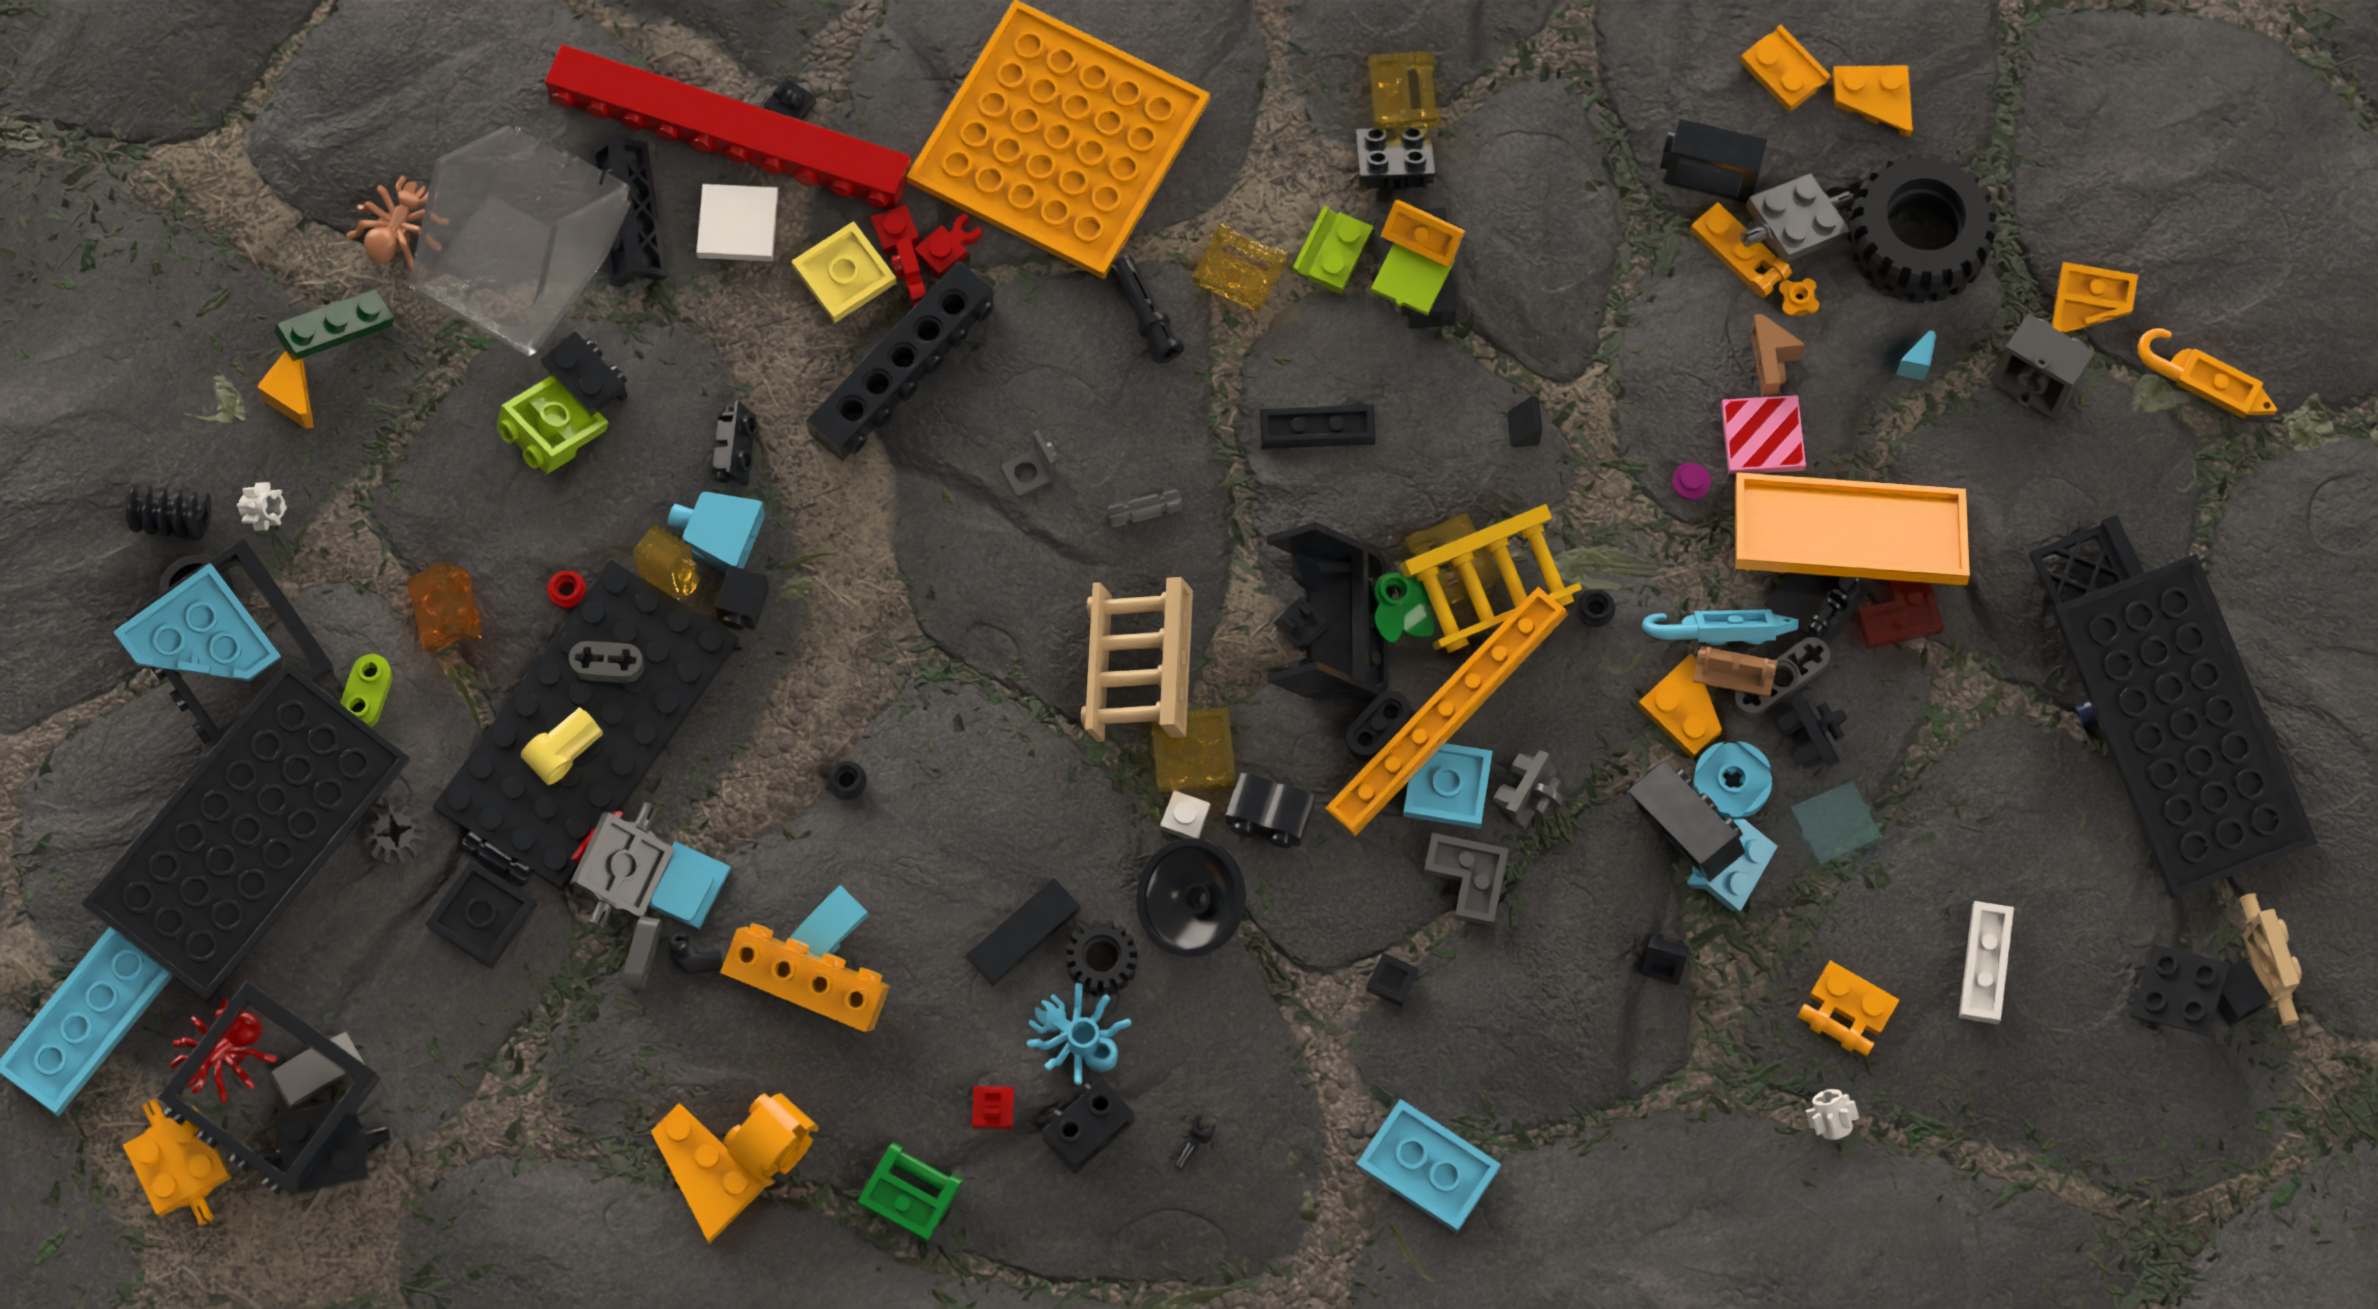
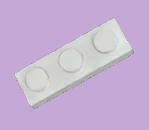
[1959,901,2014,1024]

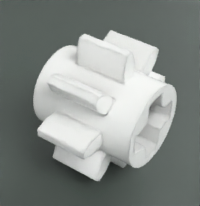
[237,482,287,531]
[1806,1089,1859,1140]

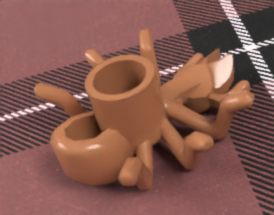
[346,176,446,272]

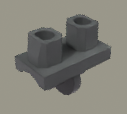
[1493,750,1564,830]

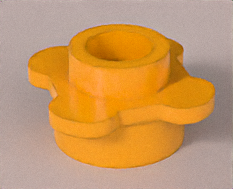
[1779,278,1820,316]

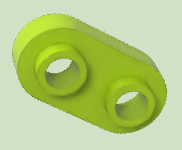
[340,654,393,728]

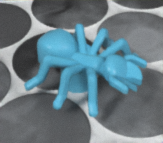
[1027,983,1131,1085]

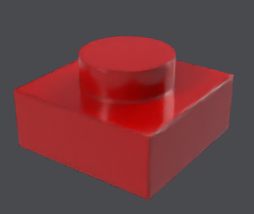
[871,205,920,255]

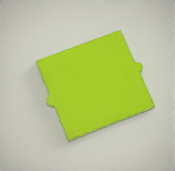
[1371,243,1455,316]

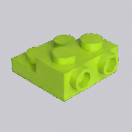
[497,375,609,474]

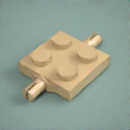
[2239,893,2302,1026]

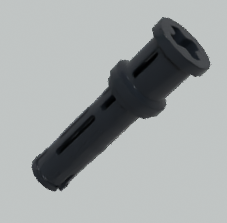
[1111,255,1185,364]

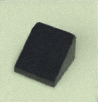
[1507,396,1543,447]

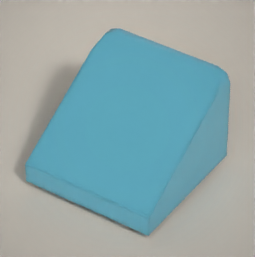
[1896,331,1936,381]

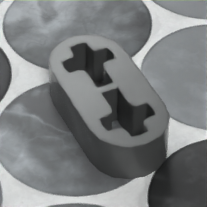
[569,641,644,683]
[622,915,662,991]

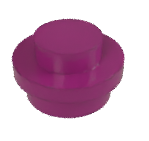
[1672,463,1711,500]

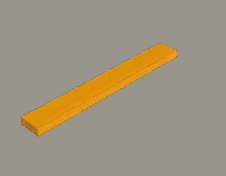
[1325,587,1568,836]

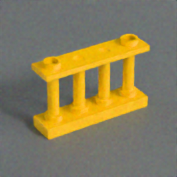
[1400,504,1582,653]

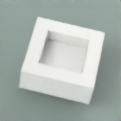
[1160,791,1211,839]

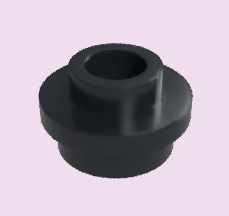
[1576,589,1615,627]
[827,761,867,800]

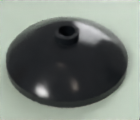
[1136,838,1246,957]

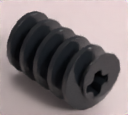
[126,484,212,541]

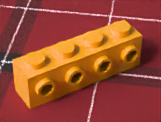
[720,923,891,1032]

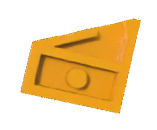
[1832,66,1913,137]
[2051,262,2138,334]
[1638,653,1722,759]

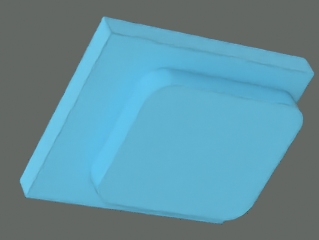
[648,841,731,930]

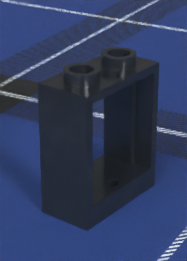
[1660,118,1767,203]

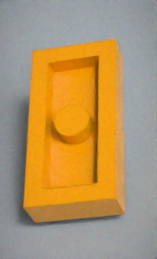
[1381,200,1465,267]

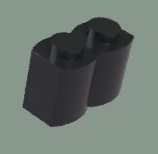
[1226,773,1315,849]

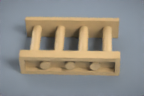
[1081,577,1193,742]

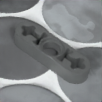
[1732,637,1831,719]

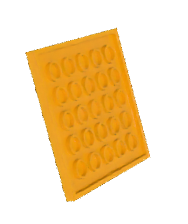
[906,0,1210,279]

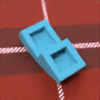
[790,885,868,957]

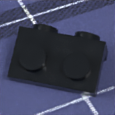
[540,331,628,417]

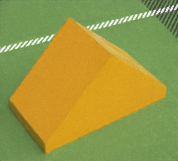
[257,350,314,429]

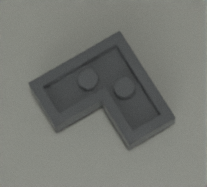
[1424,833,1509,927]

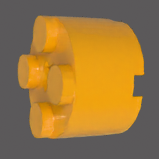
[723,1093,819,1187]

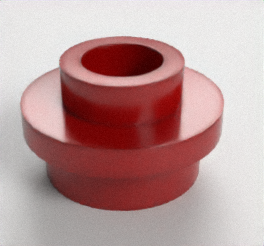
[547,571,586,609]

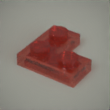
[1857,580,1944,649]

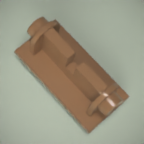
[1693,646,1778,697]

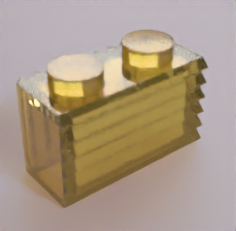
[633,524,700,600]

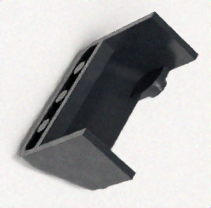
[1267,522,1389,698]

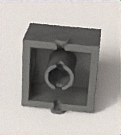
[1991,313,2095,420]

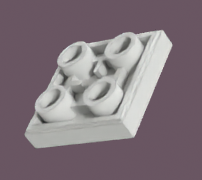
[697,184,778,261]

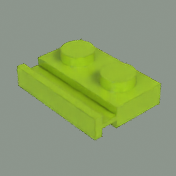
[1292,206,1373,295]

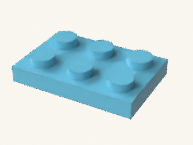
[1356,1099,1501,1233]

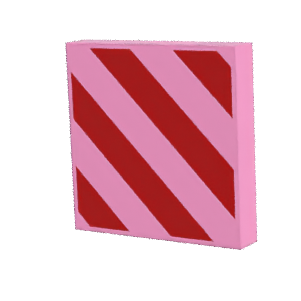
[1721,395,1806,475]

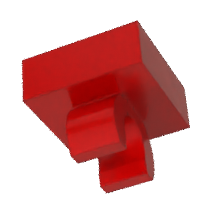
[972,1086,1014,1130]

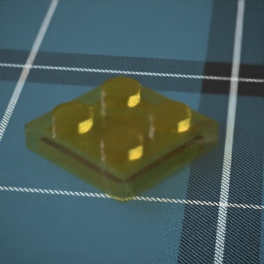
[1151,707,1236,793]

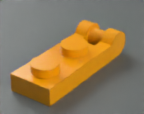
[1690,202,1792,298]

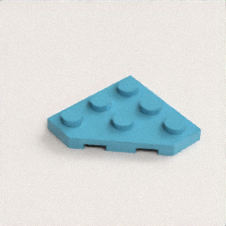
[114,563,281,681]

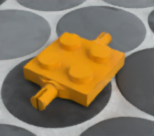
[123,1099,232,1225]

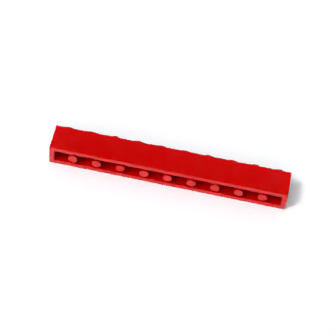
[545,44,912,209]

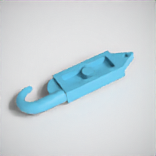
[1642,609,1798,645]

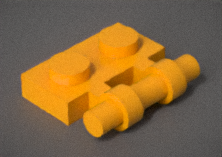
[1797,960,1899,1057]

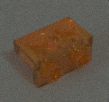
[407,561,482,652]

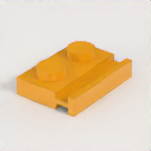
[1740,25,1831,113]

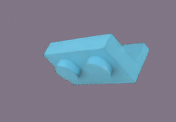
[1687,819,1778,911]

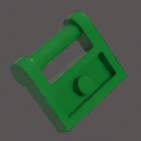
[857,1142,964,1243]

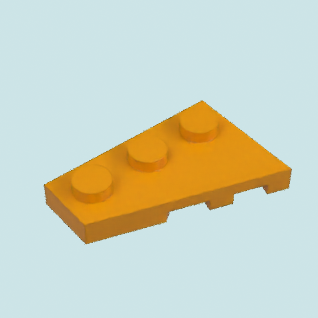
[651,1103,765,1244]

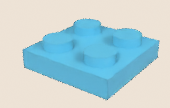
[1403,743,1492,829]

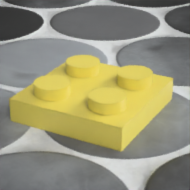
[791,221,897,323]

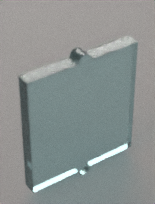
[1791,781,1882,866]

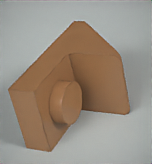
[1750,314,1805,397]

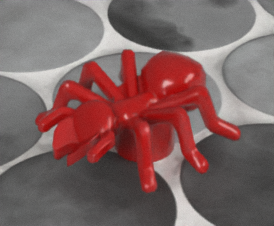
[170,999,277,1103]

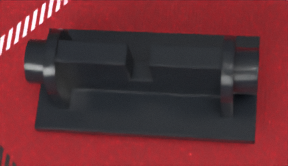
[711,401,757,486]

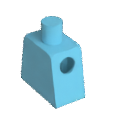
[668,492,765,574]

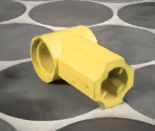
[521,707,603,785]

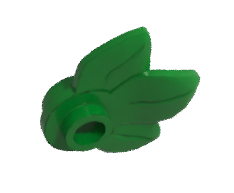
[1374,573,1434,644]

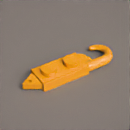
[2137,328,2277,419]

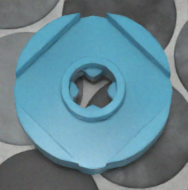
[1693,741,1772,820]

